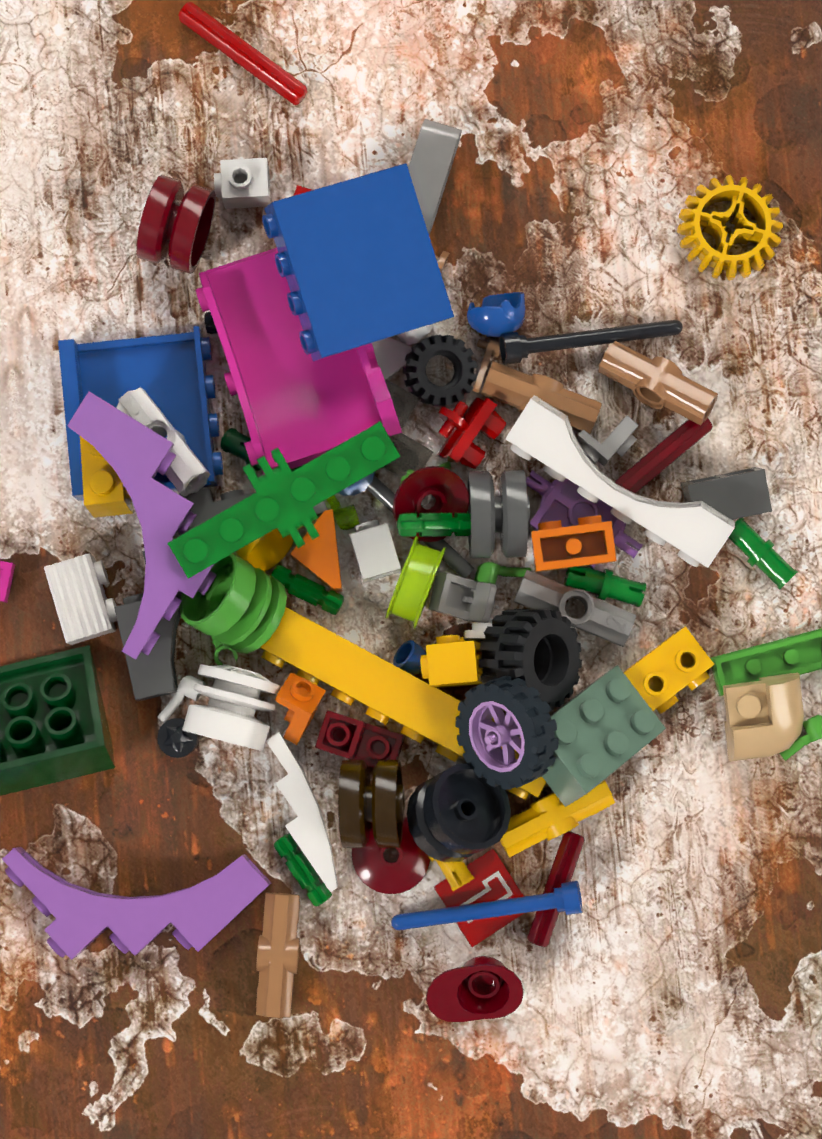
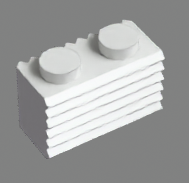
[44,553,117,645]

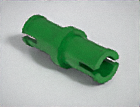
[728,518,798,590]
[563,566,646,608]

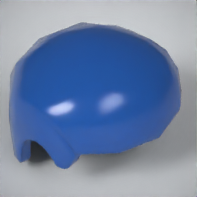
[467,292,526,337]

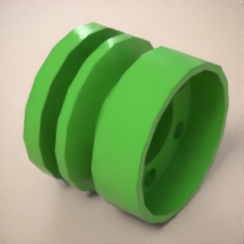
[179,553,287,654]

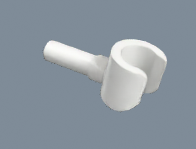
[157,675,205,723]

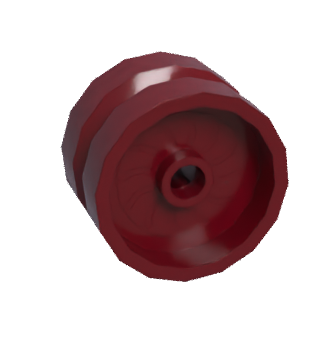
[136,175,216,274]

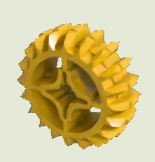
[677,174,783,281]

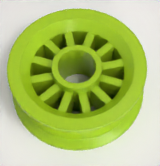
[385,536,446,629]

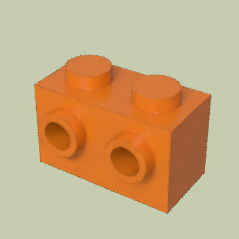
[531,515,617,572]

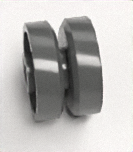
[467,470,530,558]

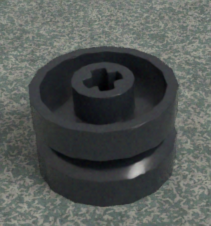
[406,763,511,863]

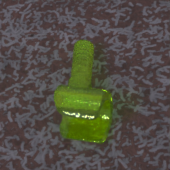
[326,495,360,530]

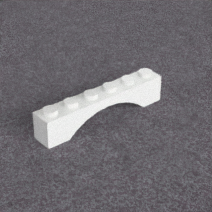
[506,395,735,568]

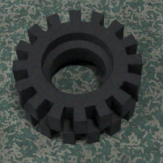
[403,334,478,406]

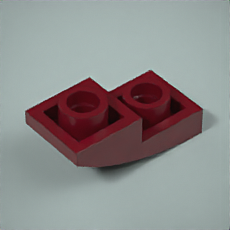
[315,710,406,767]

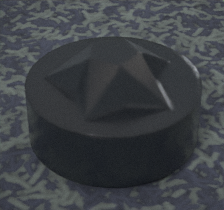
[157,718,198,758]

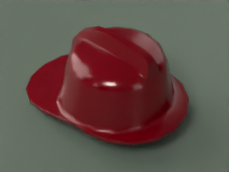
[426,956,524,1022]

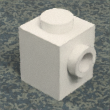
[214,158,271,209]

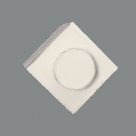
[350,520,401,583]

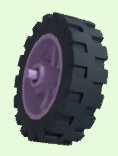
[455,676,559,790]

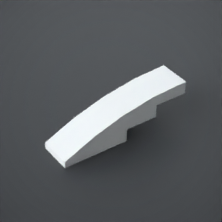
[266,732,338,892]

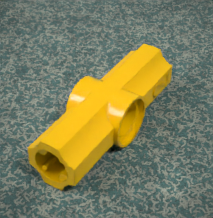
[500,780,615,858]

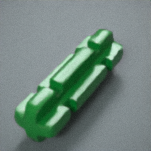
[397,513,471,537]
[271,565,344,615]
[274,833,332,907]

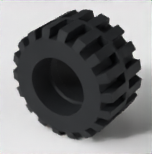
[479,609,582,710]

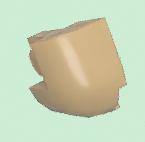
[723,672,804,761]

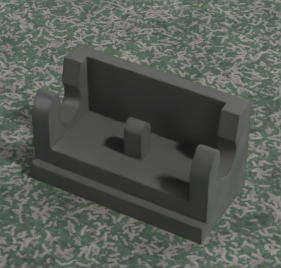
[681,467,772,520]

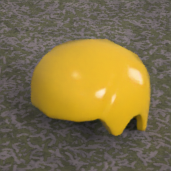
[236,528,294,572]

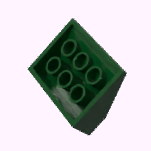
[0,645,115,796]

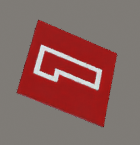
[434,848,524,947]

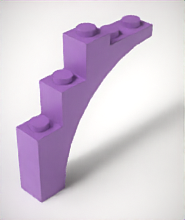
[67,391,217,660]
[2,847,271,960]

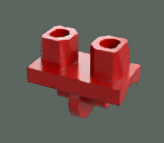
[437,398,506,469]

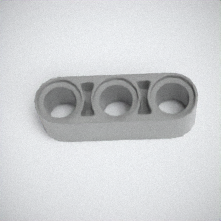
[408,119,462,235]

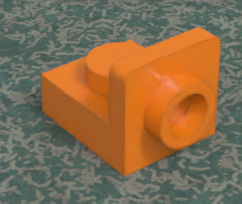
[275,673,326,745]

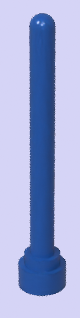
[391,881,583,930]

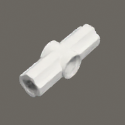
[116,387,211,496]

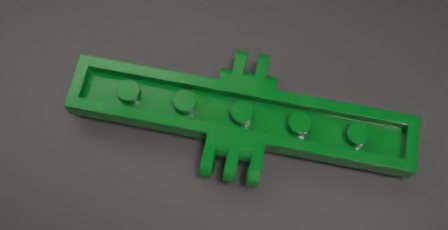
[168,421,401,579]

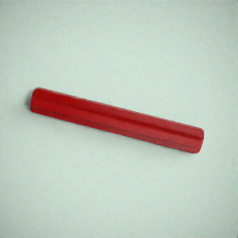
[178,2,308,105]

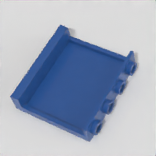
[262,163,454,362]
[58,326,224,501]

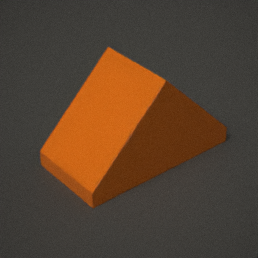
[290,509,342,592]

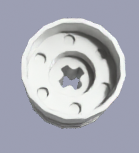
[182,664,281,751]

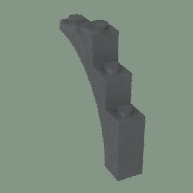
[114,487,256,701]

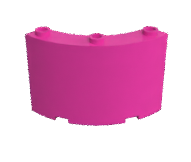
[195,248,402,474]

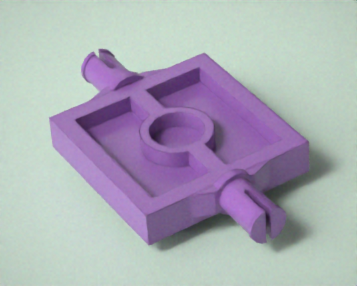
[526,470,643,569]

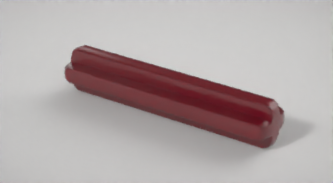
[615,418,713,494]
[527,831,585,947]

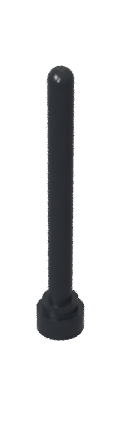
[499,320,683,365]

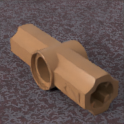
[598,341,718,425]
[481,361,602,434]
[256,892,301,1018]

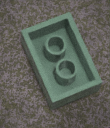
[542,665,666,807]

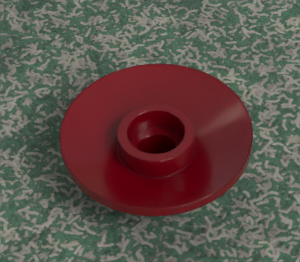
[393,466,469,542]
[352,817,430,894]

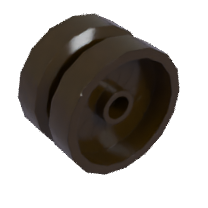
[338,760,405,848]

